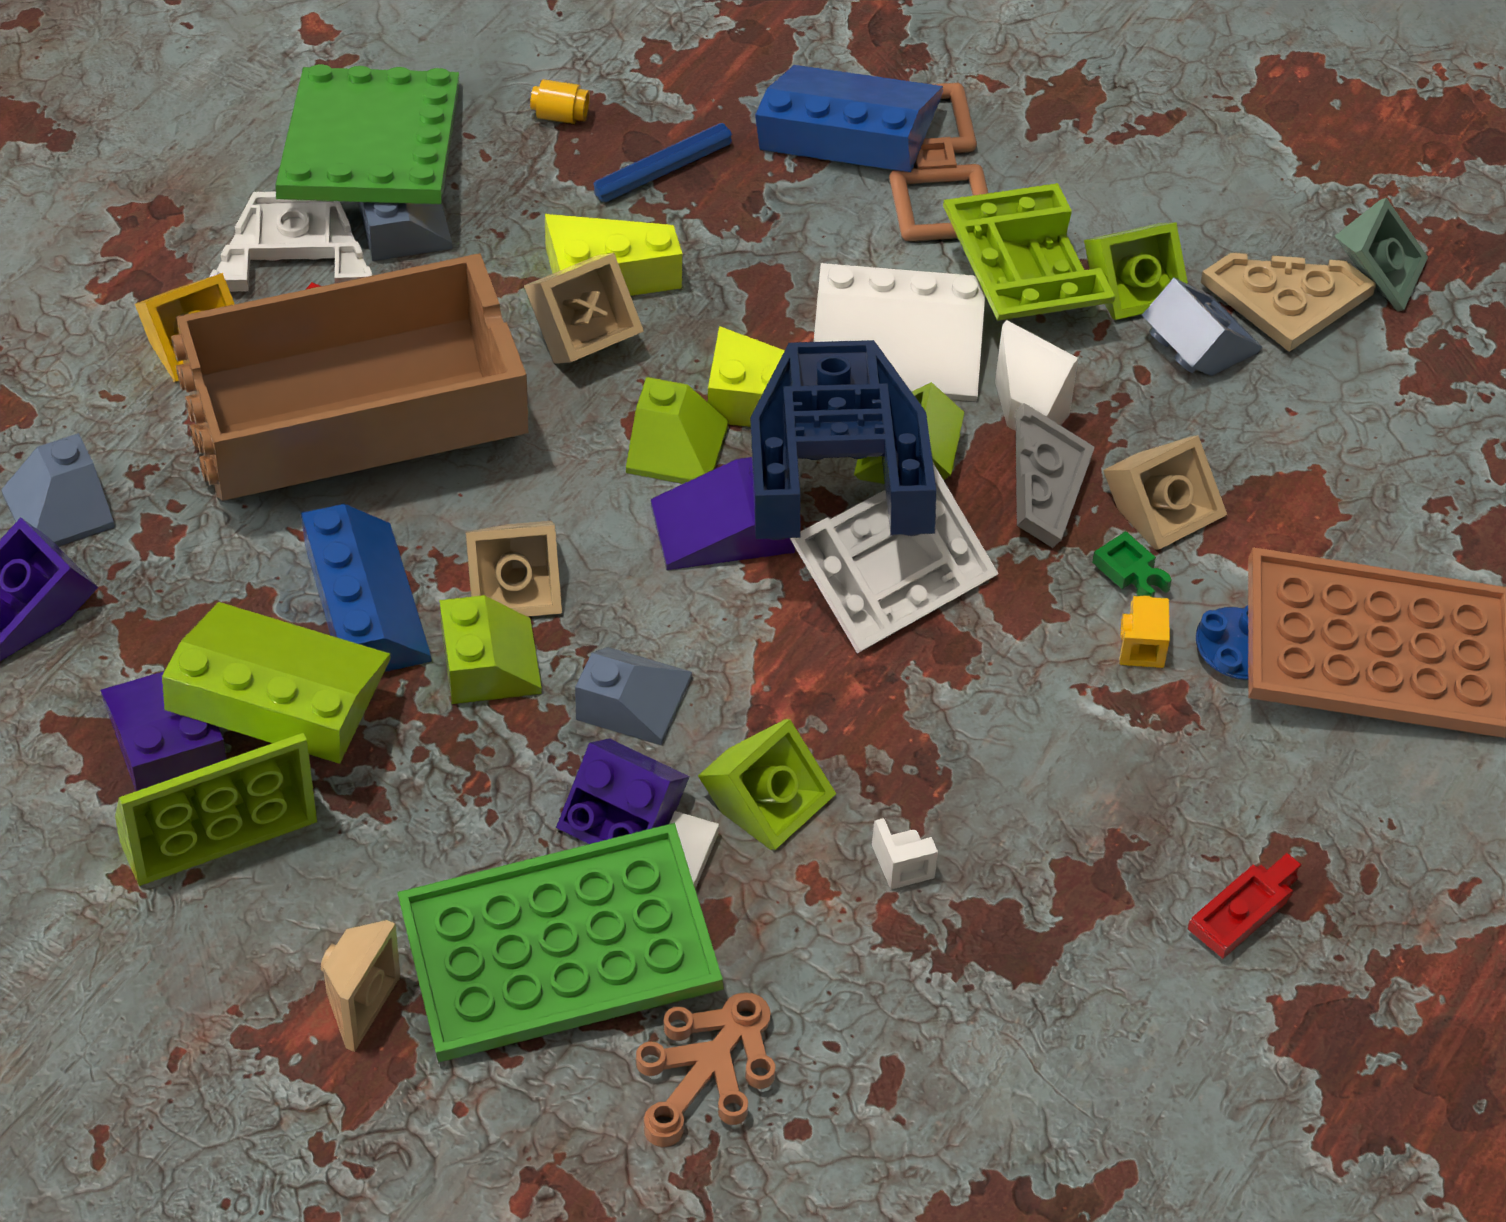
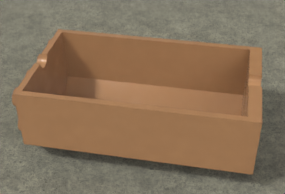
[171,253,529,501]

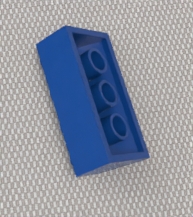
[301,504,432,672]

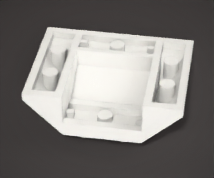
[790,463,999,653]

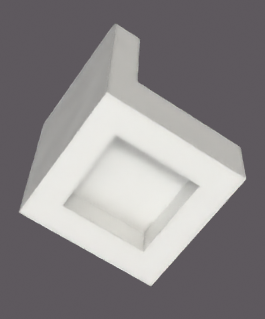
[872,818,938,890]

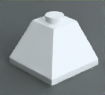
[995,320,1079,431]

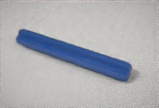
[593,123,732,203]

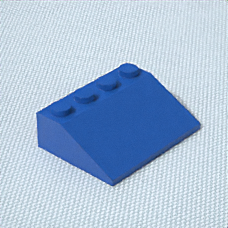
[755,65,943,172]

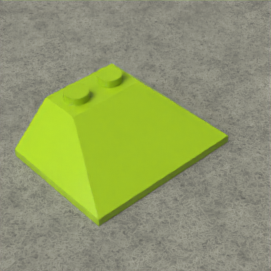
[943,183,1115,321]

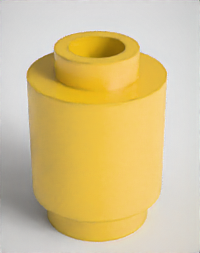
[530,79,590,124]

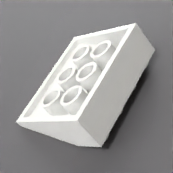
[814,263,985,402]

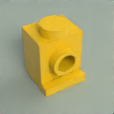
[1119,596,1170,668]

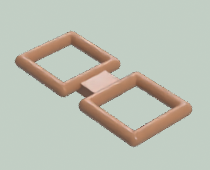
[889,83,988,242]

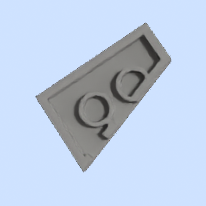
[1016,403,1095,548]

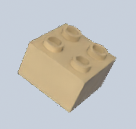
[524,253,644,364]

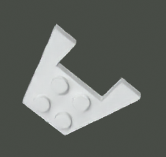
[210,191,372,292]

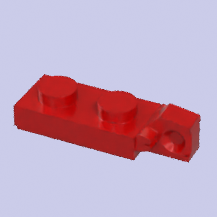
[1188,853,1301,959]

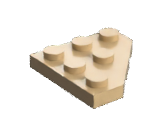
[1200,253,1376,352]

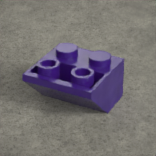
[556,738,690,844]

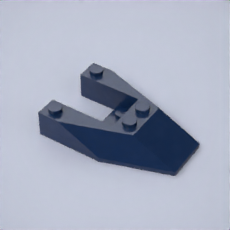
[750,340,936,540]

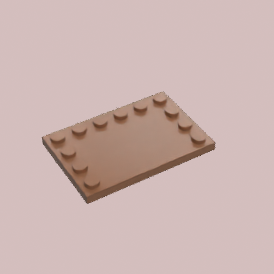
[1248,547,1506,738]

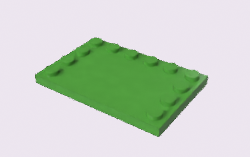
[275,64,459,204]
[397,823,724,1063]

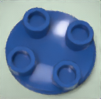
[1196,606,1248,680]

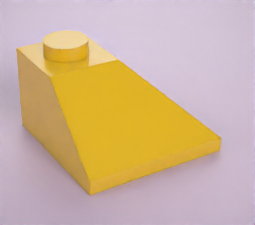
[135,273,234,382]

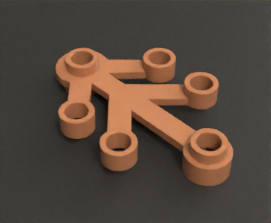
[636,992,775,1147]

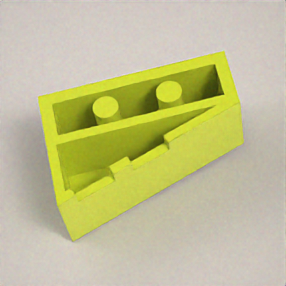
[545,214,683,296]
[707,326,785,427]

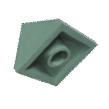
[1334,198,1428,312]

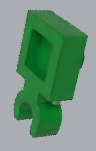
[1092,531,1172,597]

